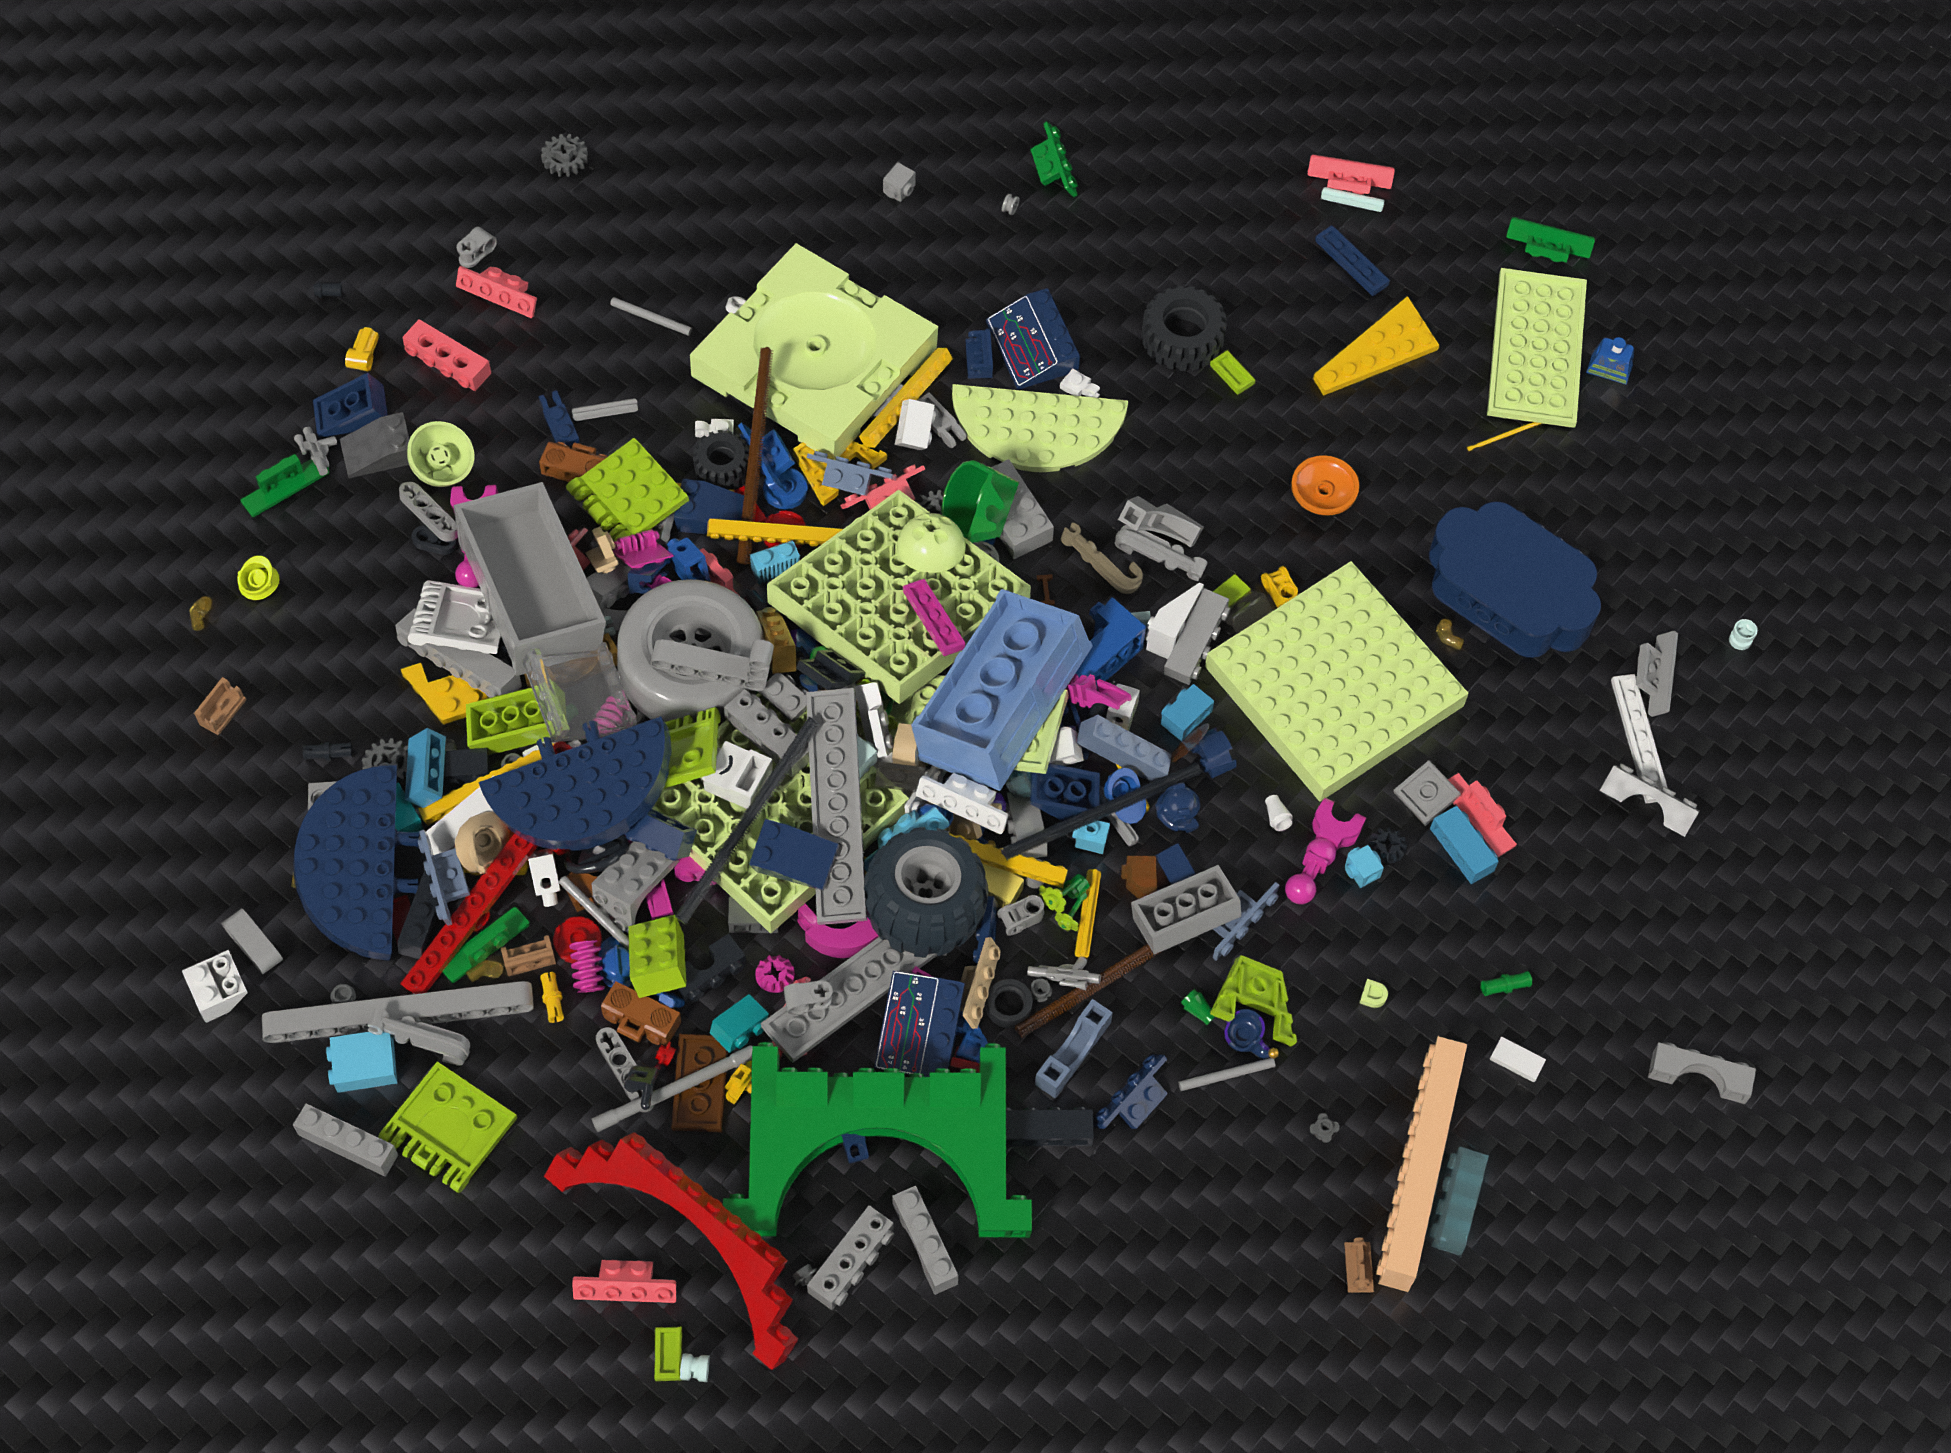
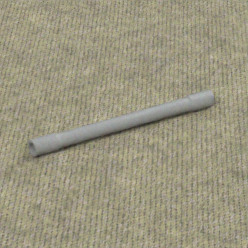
[592,1045,752,1132]

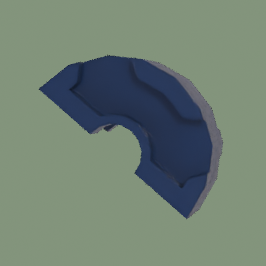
[1191,727,1236,778]

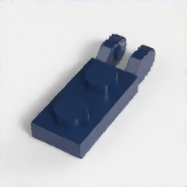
[538,390,580,446]

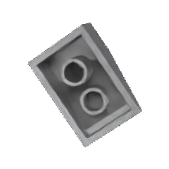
[340,412,410,478]

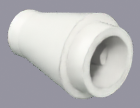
[1265,795,1292,831]

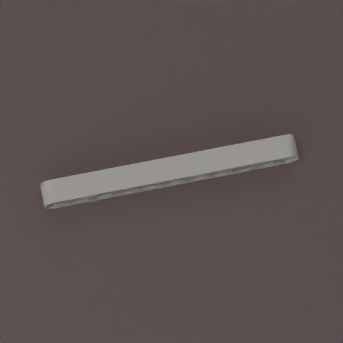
[262,982,534,1043]

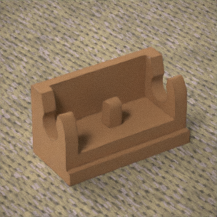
[194,677,247,735]
[501,935,556,977]

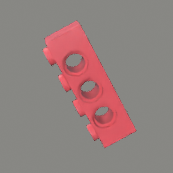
[402,319,491,391]

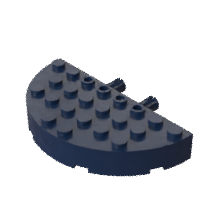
[478,716,672,851]
[293,765,419,960]

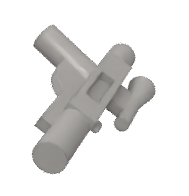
[294,427,337,475]
[1027,957,1101,991]

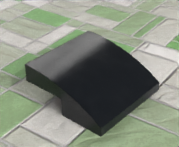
[796,649,865,690]

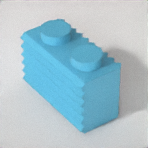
[750,540,800,585]

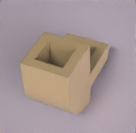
[892,723,926,774]

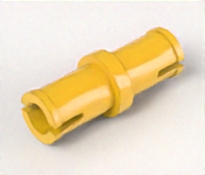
[540,972,564,1023]

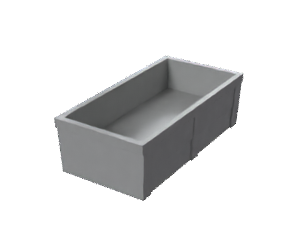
[454,482,606,676]

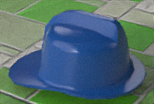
[1104,768,1147,824]
[599,936,631,988]

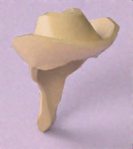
[455,811,510,874]

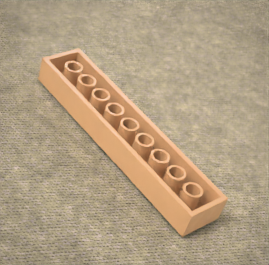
[1376,1037,1467,1292]

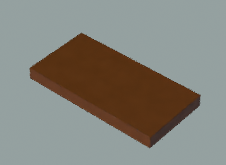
[671,1034,728,1132]

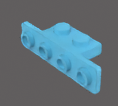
[864,807,949,872]

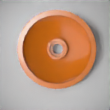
[1291,456,1359,515]

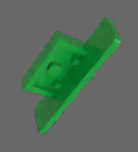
[1031,121,1078,197]
[1507,217,1595,262]
[241,454,330,517]
[443,907,529,983]

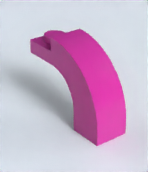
[797,903,879,958]

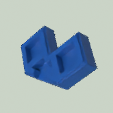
[955,1011,988,1063]

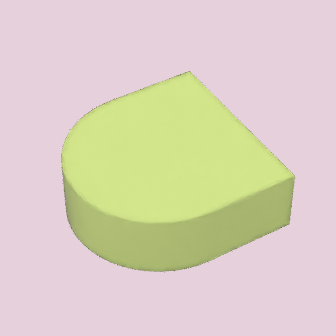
[1360,979,1388,1008]

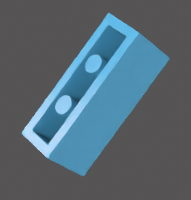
[405,728,446,808]
[1430,806,1498,884]

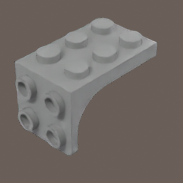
[592,841,679,933]

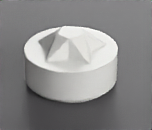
[726,296,746,314]

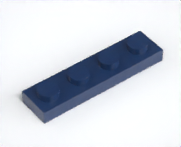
[1315,225,1390,296]

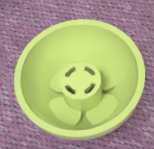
[407,421,474,487]
[897,513,965,573]

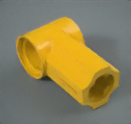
[345,327,379,372]

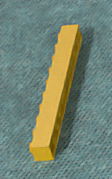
[859,348,953,448]
[707,519,843,546]
[418,743,554,826]
[949,832,1068,888]

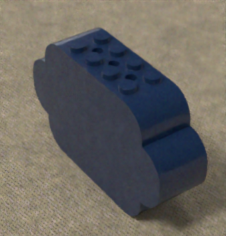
[1429,502,1601,657]

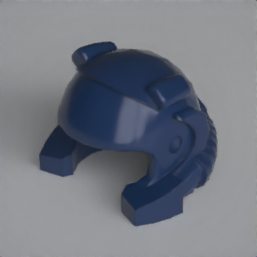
[1155,782,1200,833]

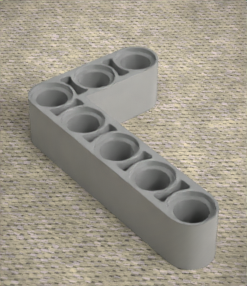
[650,639,774,691]

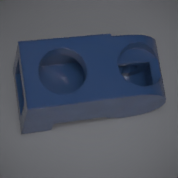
[842,1133,869,1164]

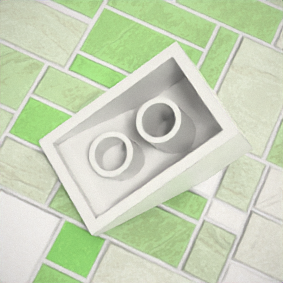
[1145,583,1204,659]

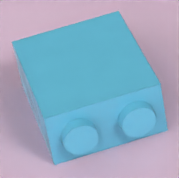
[326,1032,398,1093]

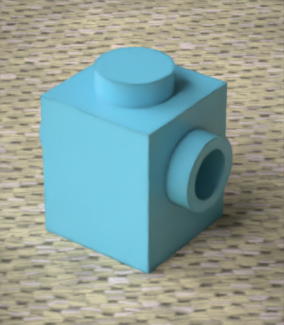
[1072,820,1110,854]
[1345,845,1384,888]

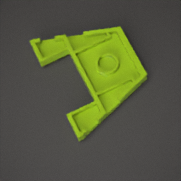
[1210,955,1297,1046]

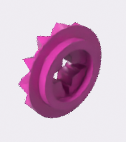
[756,955,795,993]

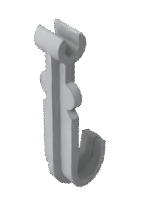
[1115,525,1208,581]
[368,1008,470,1065]

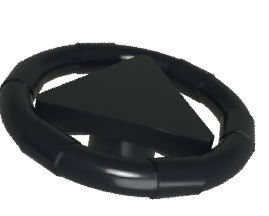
[563,834,630,874]

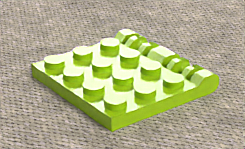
[566,438,689,542]
[663,707,720,789]
[378,1062,517,1193]

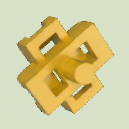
[725,1061,752,1104]

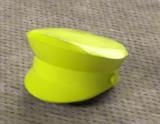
[238,556,279,600]

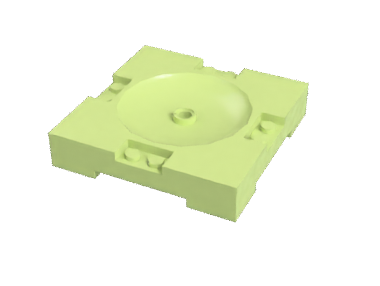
[690,243,938,460]

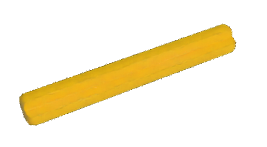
[1075,869,1101,958]

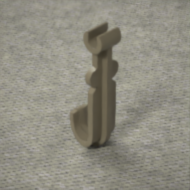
[1061,523,1143,594]

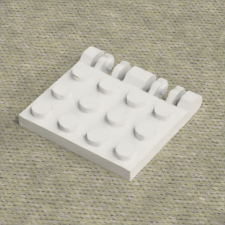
[408,581,501,654]

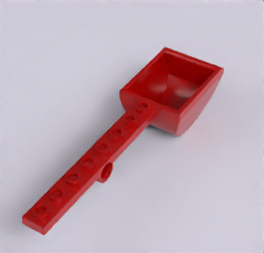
[400,739,573,994]

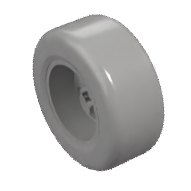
[617,579,765,726]

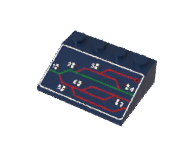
[986,288,1080,390]
[874,971,965,1077]

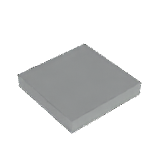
[1394,761,1461,826]

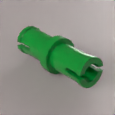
[1481,971,1532,996]

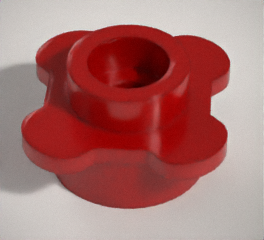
[655,1041,676,1067]

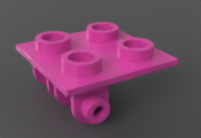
[612,529,673,568]

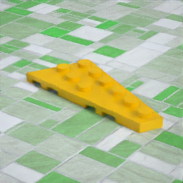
[1313,296,1439,395]

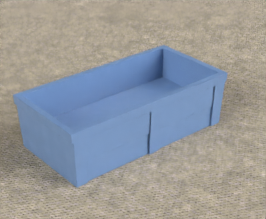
[911,589,1092,791]

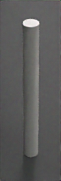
[611,297,692,336]
[558,876,629,950]
[1178,1058,1275,1091]

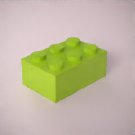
[628,915,686,998]

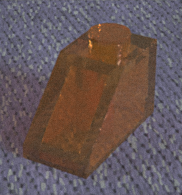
[1121,856,1157,899]

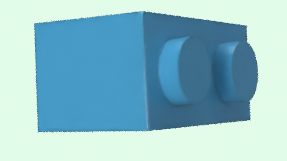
[1161,684,1214,741]

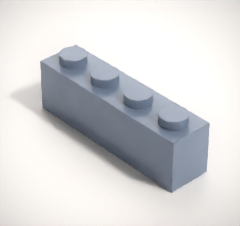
[1076,715,1172,782]

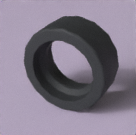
[986,979,1033,1028]

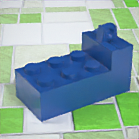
[1075,598,1146,705]

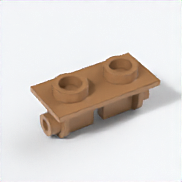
[1344,1238,1374,1293]

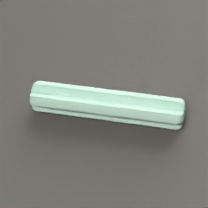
[1321,187,1384,212]

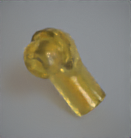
[190,596,212,630]
[1437,619,1464,650]
[466,960,503,982]

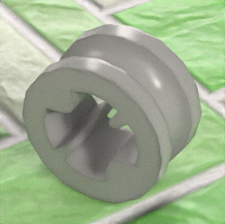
[1002,194,1019,215]

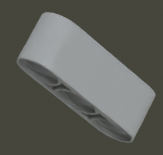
[222,908,283,975]

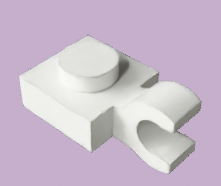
[1060,369,1100,398]
[695,419,734,437]

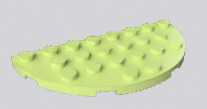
[952,384,1128,472]

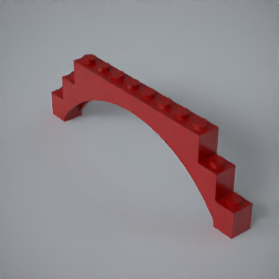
[544,1132,798,1370]

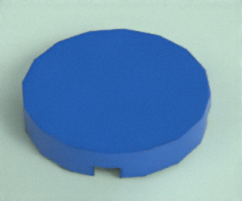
[763,468,808,510]

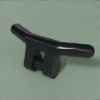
[624,1063,666,1110]

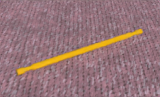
[1467,422,1542,451]

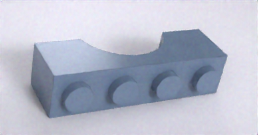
[1035,999,1113,1098]

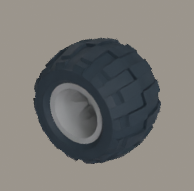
[864,827,988,958]

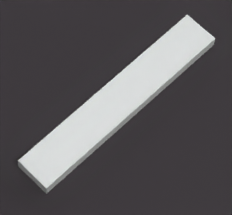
[1611,674,1667,803]

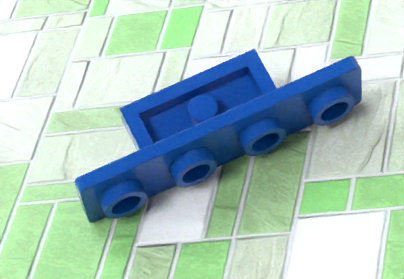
[738,423,795,494]

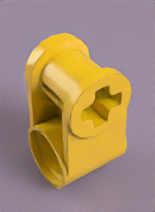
[1261,566,1298,608]

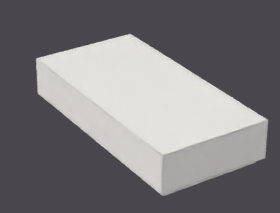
[1490,1037,1546,1082]

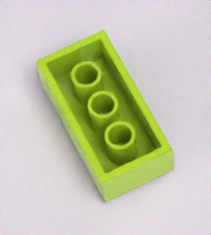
[466,682,567,755]

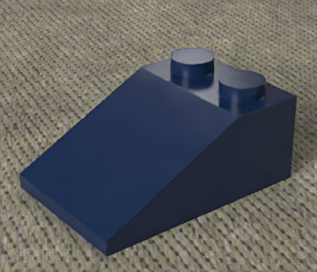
[313,373,388,437]
[674,479,744,535]
[1030,763,1100,821]
[749,819,839,891]

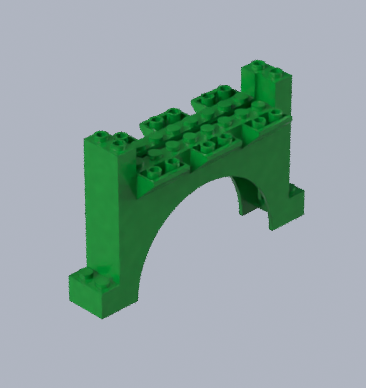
[723,1042,1032,1238]

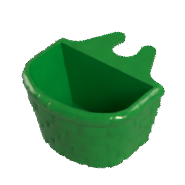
[941,460,1019,543]

